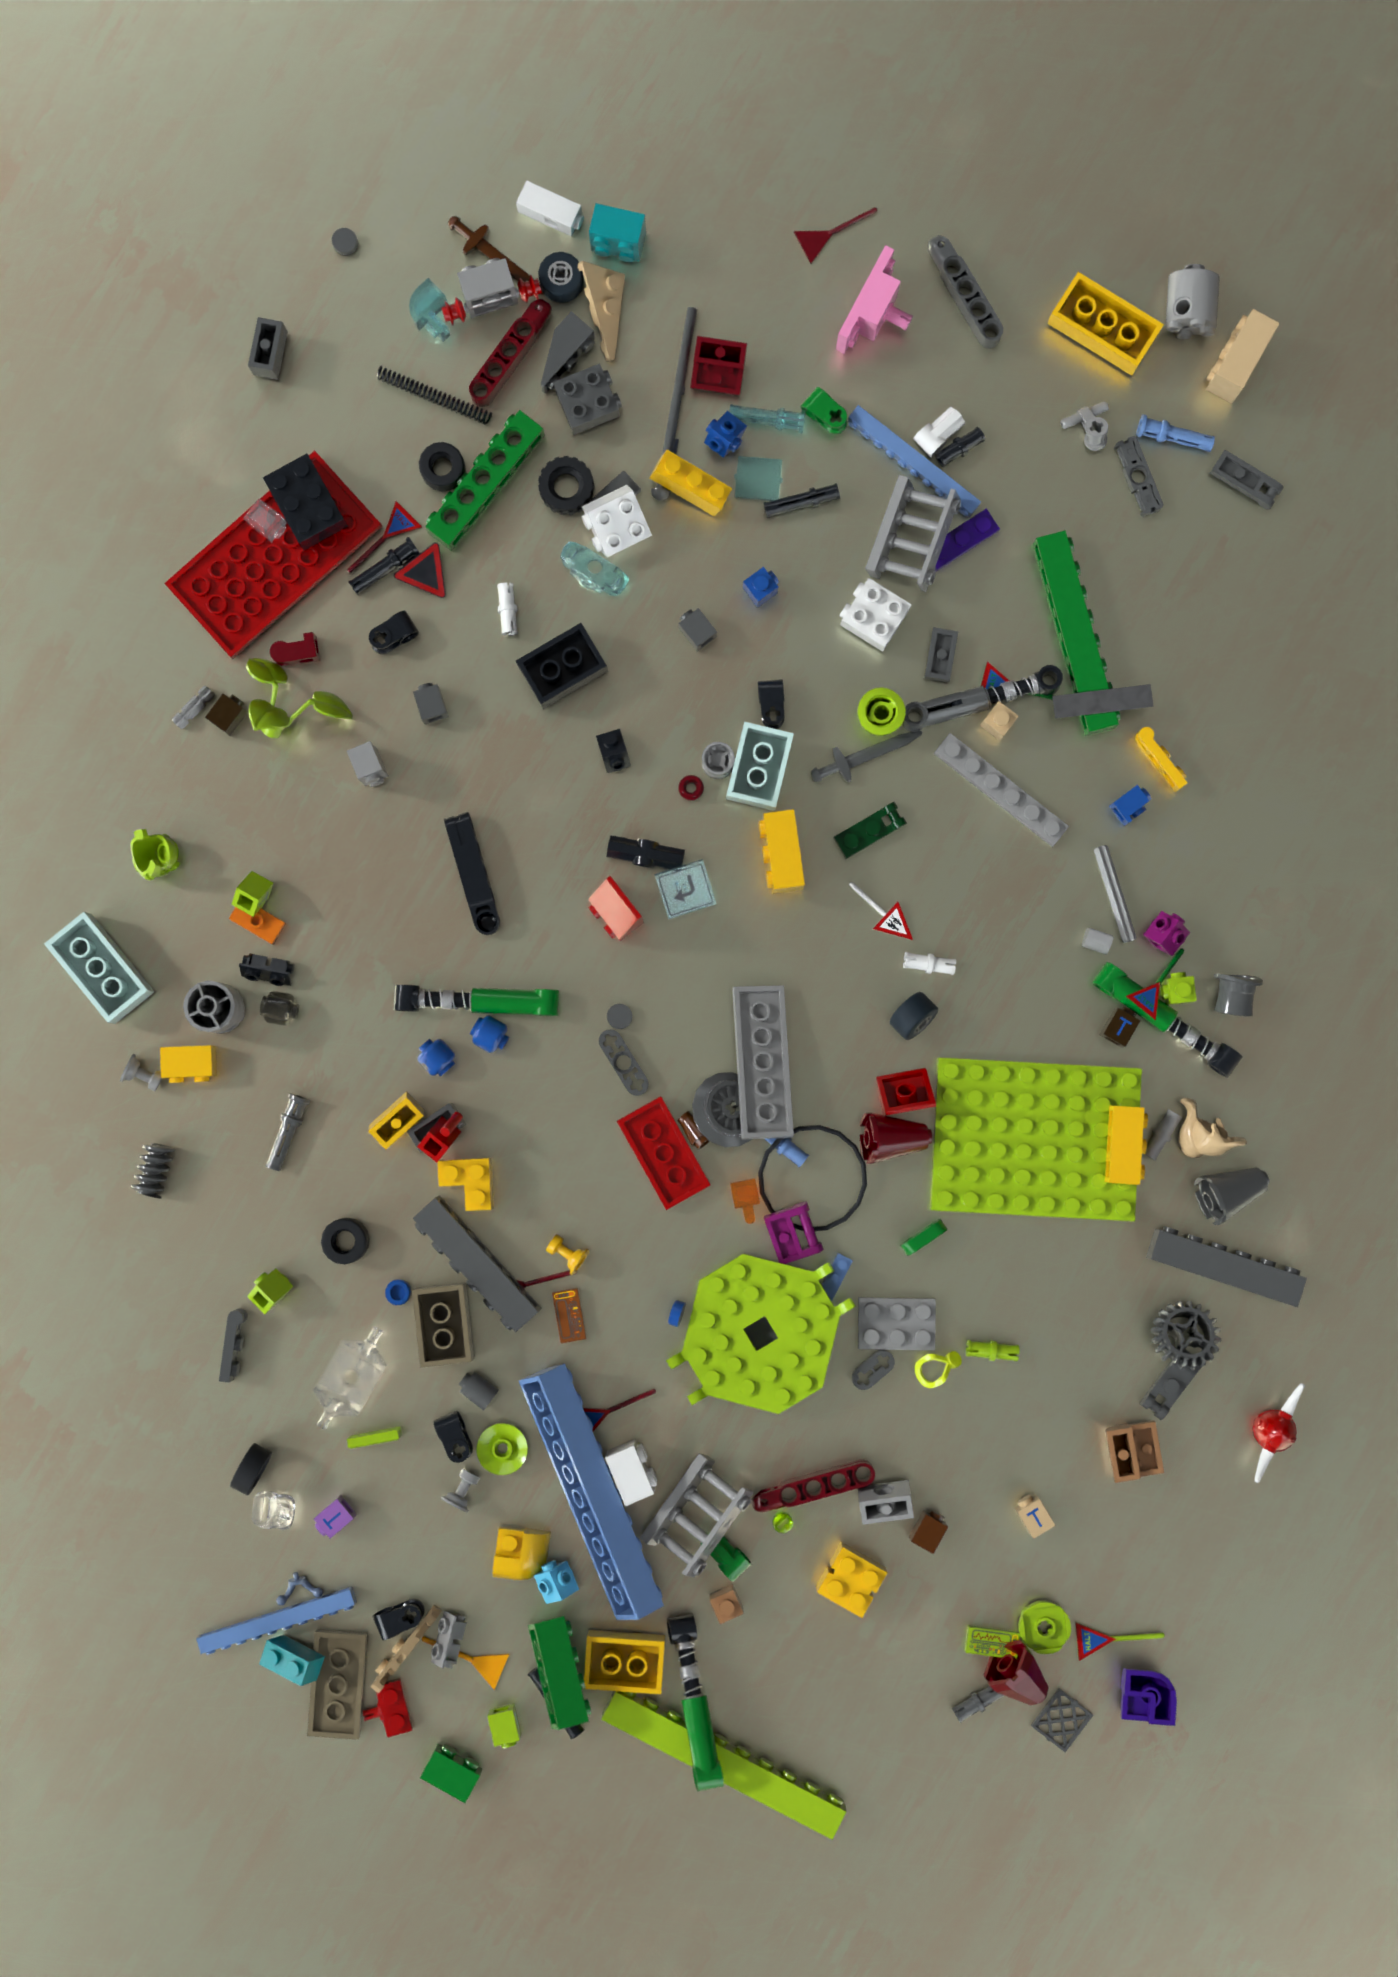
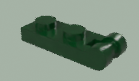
[833,802,907,859]

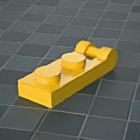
[1135,727,1188,792]

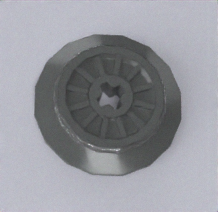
[692,1072,753,1147]

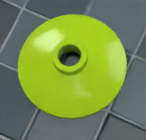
[476,1423,528,1475]

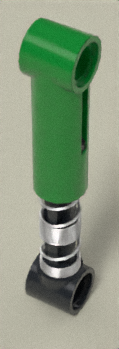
[1092,962,1243,1078]
[393,985,559,1016]
[667,1614,724,1792]

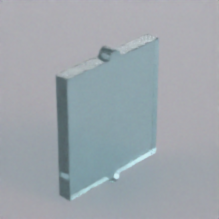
[734,456,783,501]

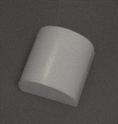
[1082,927,1114,955]

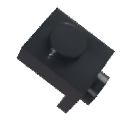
[596,729,631,773]

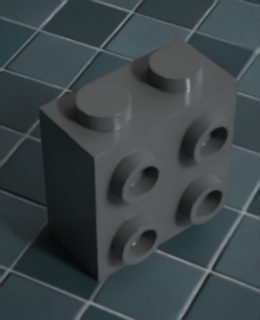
[553,363,622,435]

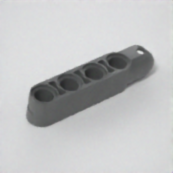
[928,235,1003,349]

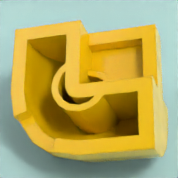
[493,1527,551,1580]

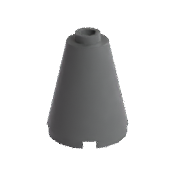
[1194,1167,1269,1225]

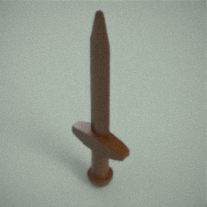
[448,216,544,295]

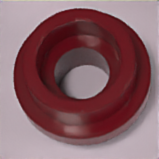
[679,775,704,801]

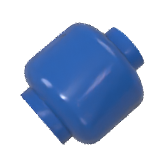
[470,1015,510,1053]
[417,1039,455,1077]

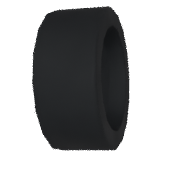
[230,1443,272,1495]

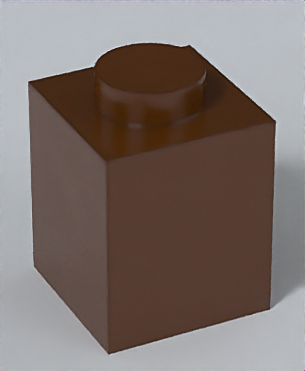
[909,1510,948,1554]

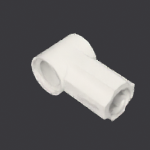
[913,407,965,458]

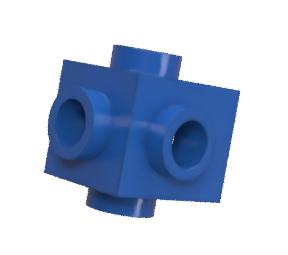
[704,410,747,458]

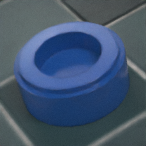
[385,1279,412,1305]
[668,1300,686,1327]

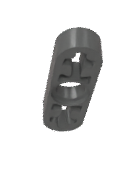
[599,1029,649,1096]

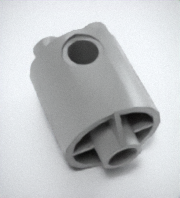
[1165,264,1220,339]
[183,981,245,1034]

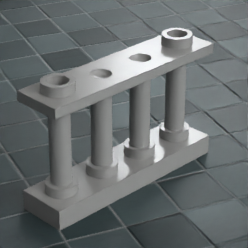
[865,475,961,592]
[640,1453,754,1577]

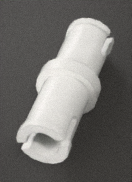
[497,582,518,636]
[903,952,956,975]

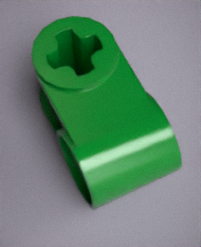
[800,387,847,434]

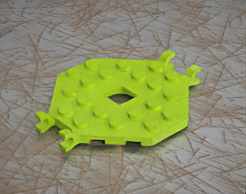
[666,1254,856,1414]

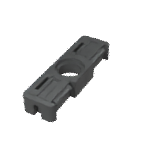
[1114,436,1163,517]

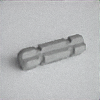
[172,686,215,729]

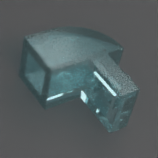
[409,278,450,342]

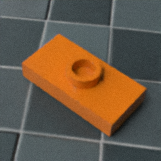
[229,907,286,945]

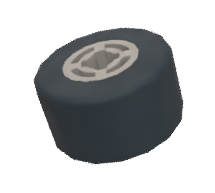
[538,252,584,303]

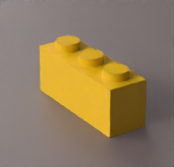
[649,450,732,516]
[1105,1106,1148,1185]

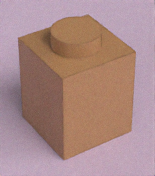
[710,1584,744,1624]

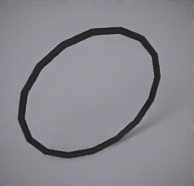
[758,1125,867,1231]

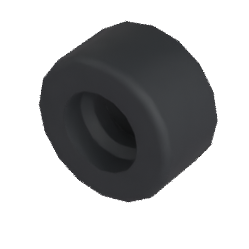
[419,442,466,492]
[321,1218,370,1265]

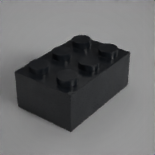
[262,453,348,550]
[516,623,608,709]

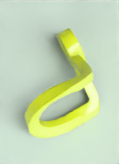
[915,1351,962,1388]

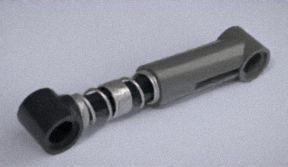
[902,665,1063,732]

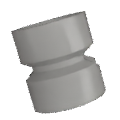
[702,742,735,779]

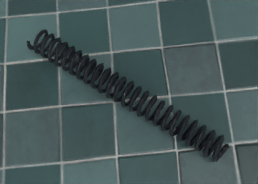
[377,365,492,425]

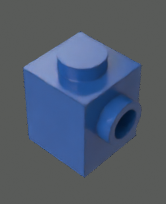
[743,567,779,608]

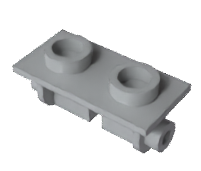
[431,1611,467,1668]

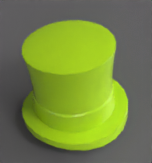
[858,687,906,736]

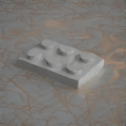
[858,1297,936,1350]

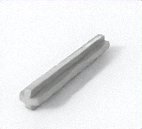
[1094,845,1136,943]

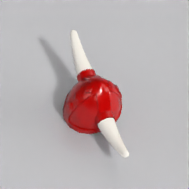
[1252,1383,1305,1483]

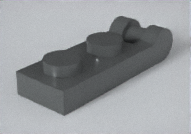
[1210,450,1284,509]
[219,1308,248,1383]
[1140,1349,1201,1420]

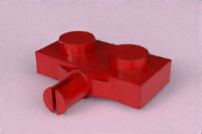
[362,1678,413,1738]

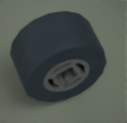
[890,992,938,1040]

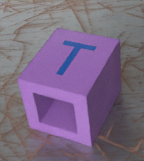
[314,1495,357,1538]

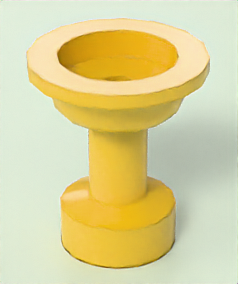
[546,1234,590,1275]

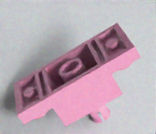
[836,245,913,354]

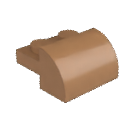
[1105,1420,1164,1483]

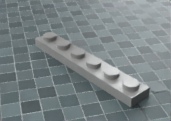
[934,733,1069,847]

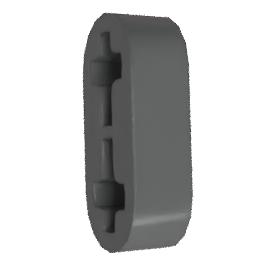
[851,1350,895,1390]

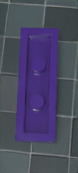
[925,508,1000,572]

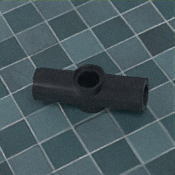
[606,835,685,872]

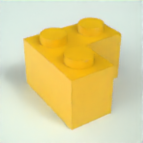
[438,1158,494,1211]

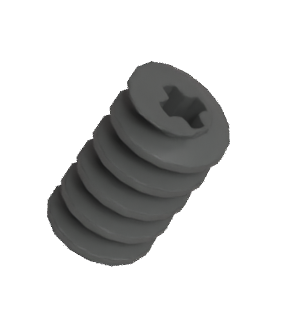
[131,1143,176,1199]

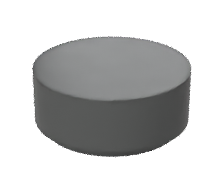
[332,228,358,255]
[607,1004,632,1029]

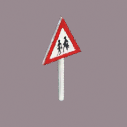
[849,882,913,940]

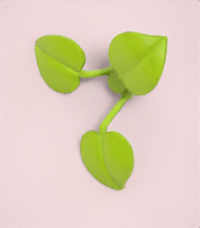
[246,658,353,738]

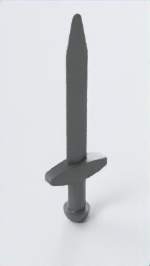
[811,731,922,783]

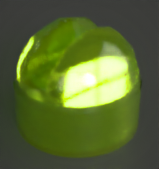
[772,1512,793,1534]

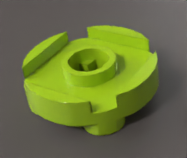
[1018,1600,1071,1654]

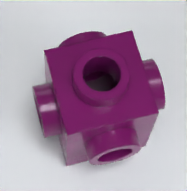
[1144,911,1190,956]

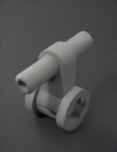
[1060,401,1109,451]

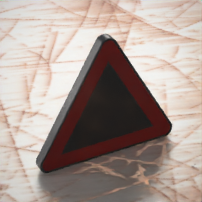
[394,542,446,598]

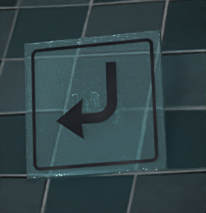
[654,859,716,919]

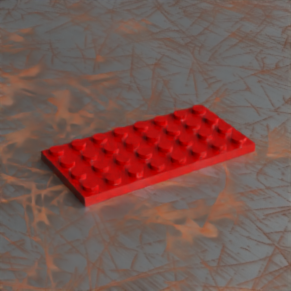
[164,450,383,659]

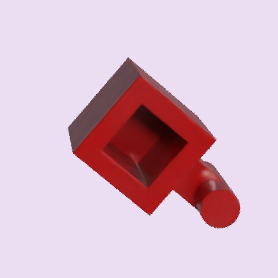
[417,1112,463,1162]

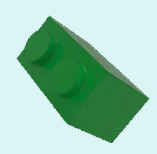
[420,1744,482,1803]

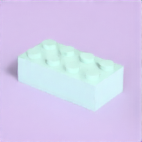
[44,912,155,1024]

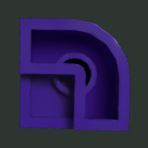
[1120,1668,1177,1726]

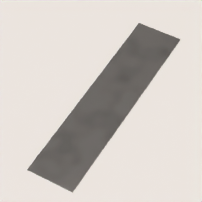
[1052,684,1154,719]

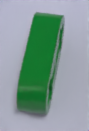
[900,1218,947,1256]

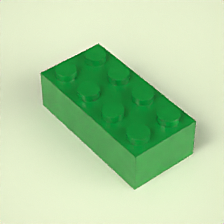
[528,1616,591,1730]

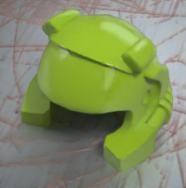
[131,829,180,880]

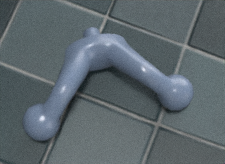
[276,1572,323,1605]

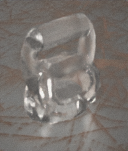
[252,1490,295,1530]

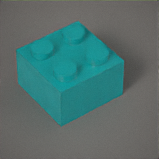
[589,203,646,262]

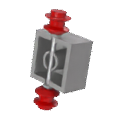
[441,258,542,326]

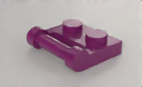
[764,1202,824,1264]

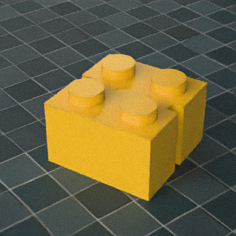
[816,1542,888,1618]

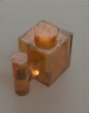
[730,1178,760,1224]

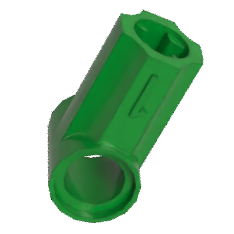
[700,1534,752,1582]

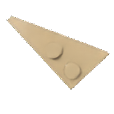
[578,261,625,362]
[371,1605,442,1693]

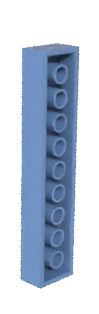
[519,1364,664,1620]

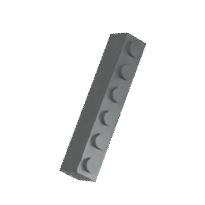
[413,1195,542,1332]
[1146,1226,1307,1307]

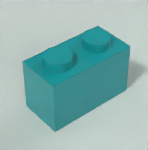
[259,1635,325,1686]

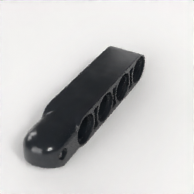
[444,812,500,935]

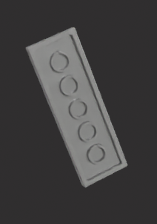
[732,985,794,1140]

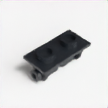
[239,953,294,986]

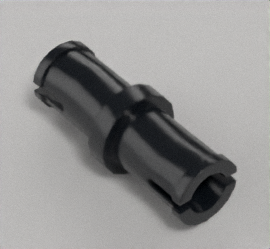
[935,427,985,467]

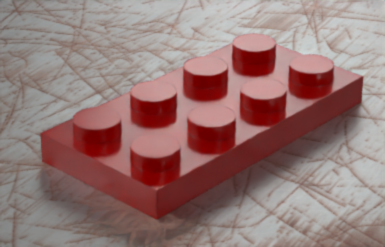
[617,1096,711,1210]

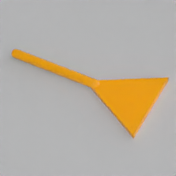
[422,1636,509,1690]

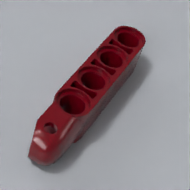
[469,299,552,407]
[751,1459,875,1512]

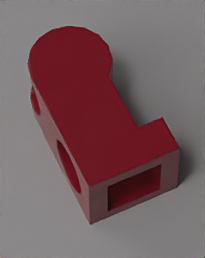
[270,632,320,666]

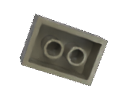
[412,1282,474,1368]

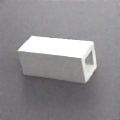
[516,180,584,237]

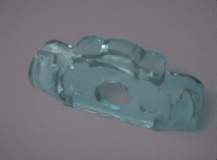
[561,541,629,596]

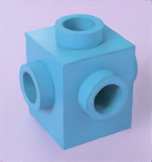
[534,1560,579,1604]

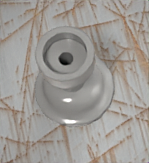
[120,1054,162,1091]
[441,1468,480,1513]

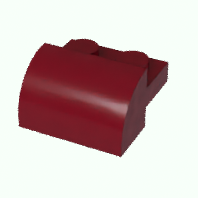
[690,336,747,396]

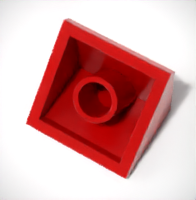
[876,1068,936,1116]

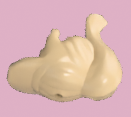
[1178,1098,1247,1158]

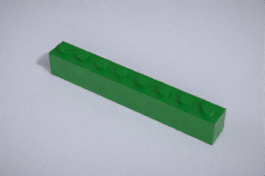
[1033,530,1121,736]

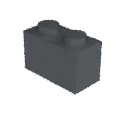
[248,317,288,380]

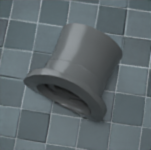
[1214,974,1263,1016]

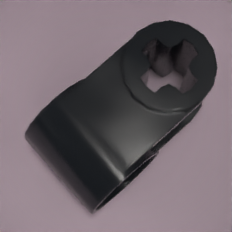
[369,610,419,654]
[758,679,785,729]
[433,1410,473,1463]
[372,1599,425,1640]

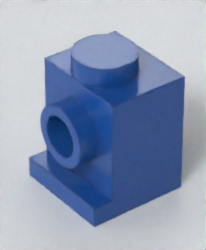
[1109,785,1152,826]

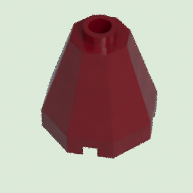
[983,1640,1049,1705]

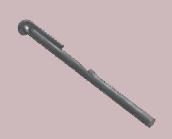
[651,307,697,501]

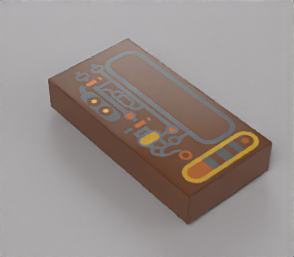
[552,1288,586,1343]

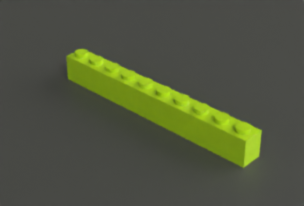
[601,1691,847,1840]

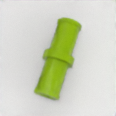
[966,1340,1020,1362]

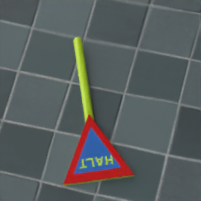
[1075,1622,1165,1661]

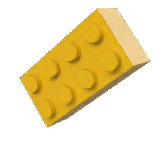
[1047,272,1164,376]

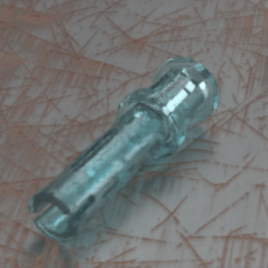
[729,404,806,433]

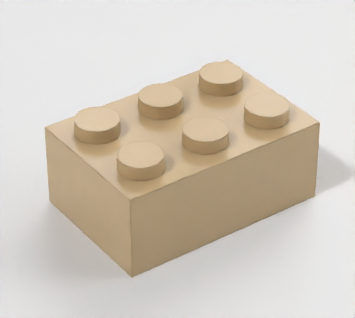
[1206,309,1280,404]

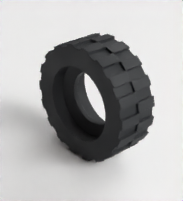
[538,456,594,515]

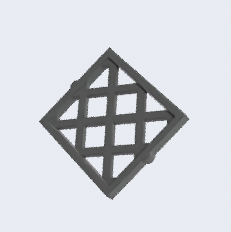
[1031,1688,1093,1752]

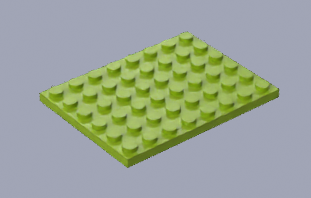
[930,1058,1142,1221]

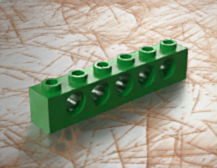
[425,410,545,551]

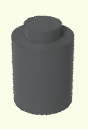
[458,1372,499,1411]

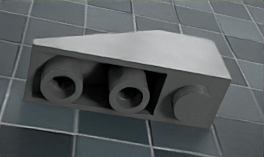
[541,311,595,394]

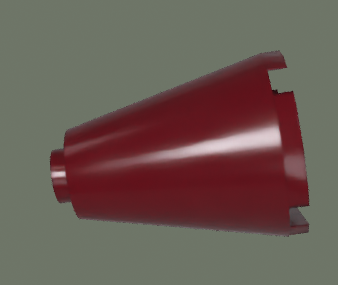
[859,1113,933,1164]

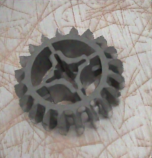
[1151,1301,1222,1370]

